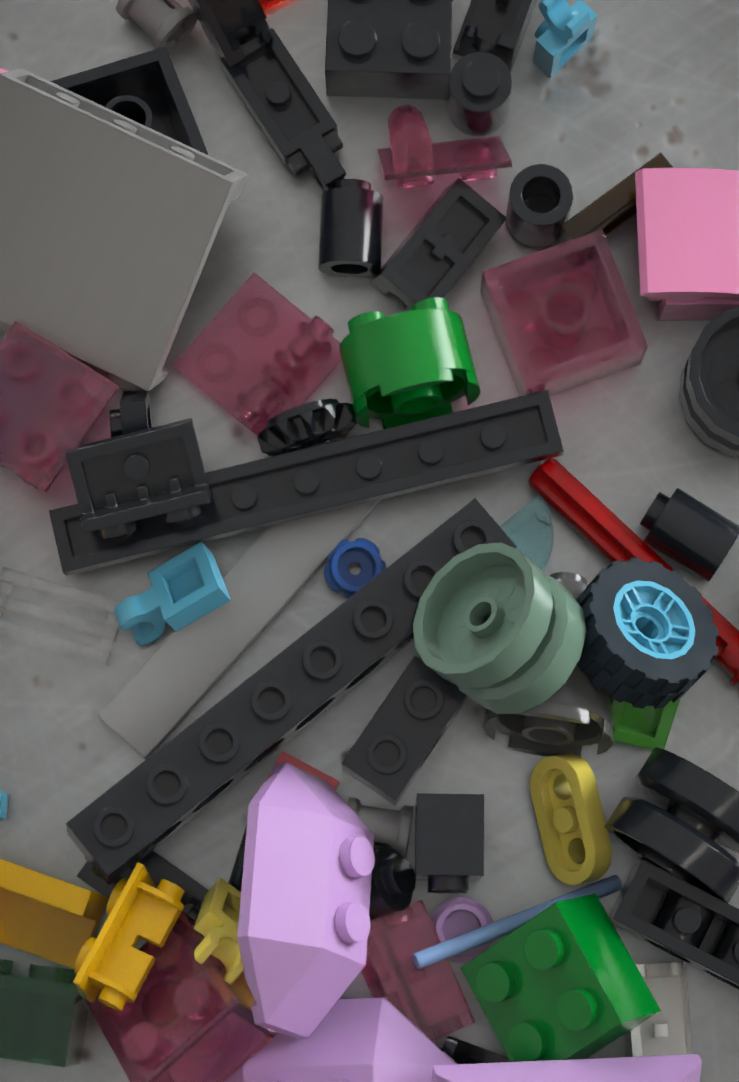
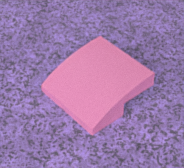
[635,168,739,303]

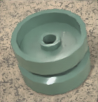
[413,543,586,714]

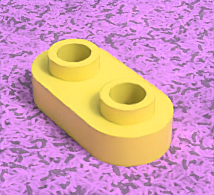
[530,754,612,885]

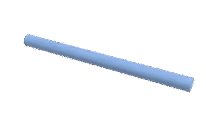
[412,875,622,969]

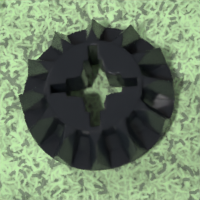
[257,399,357,457]

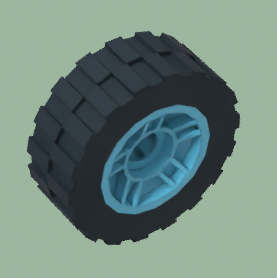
[576,558,719,709]

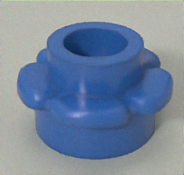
[324,538,386,599]

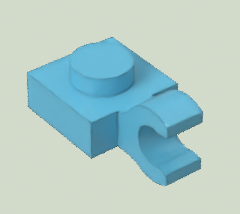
[533,0,598,78]
[114,541,231,646]

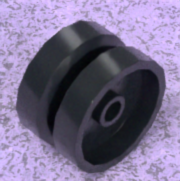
[679,307,739,457]
[604,747,739,903]

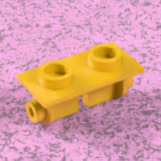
[73,862,185,1012]

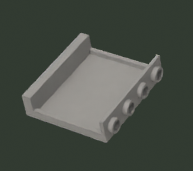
[0,68,249,391]

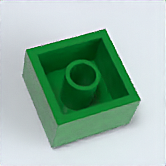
[460,893,661,1062]

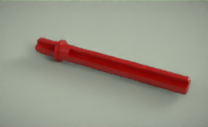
[528,458,739,686]

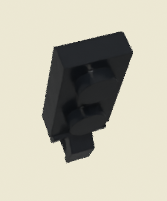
[220,28,346,192]

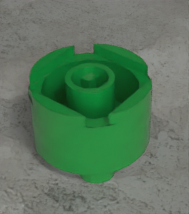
[339,297,481,429]

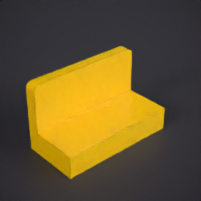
[0,859,108,969]

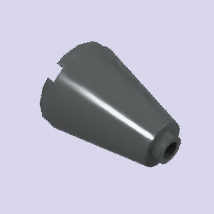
[483,572,615,757]

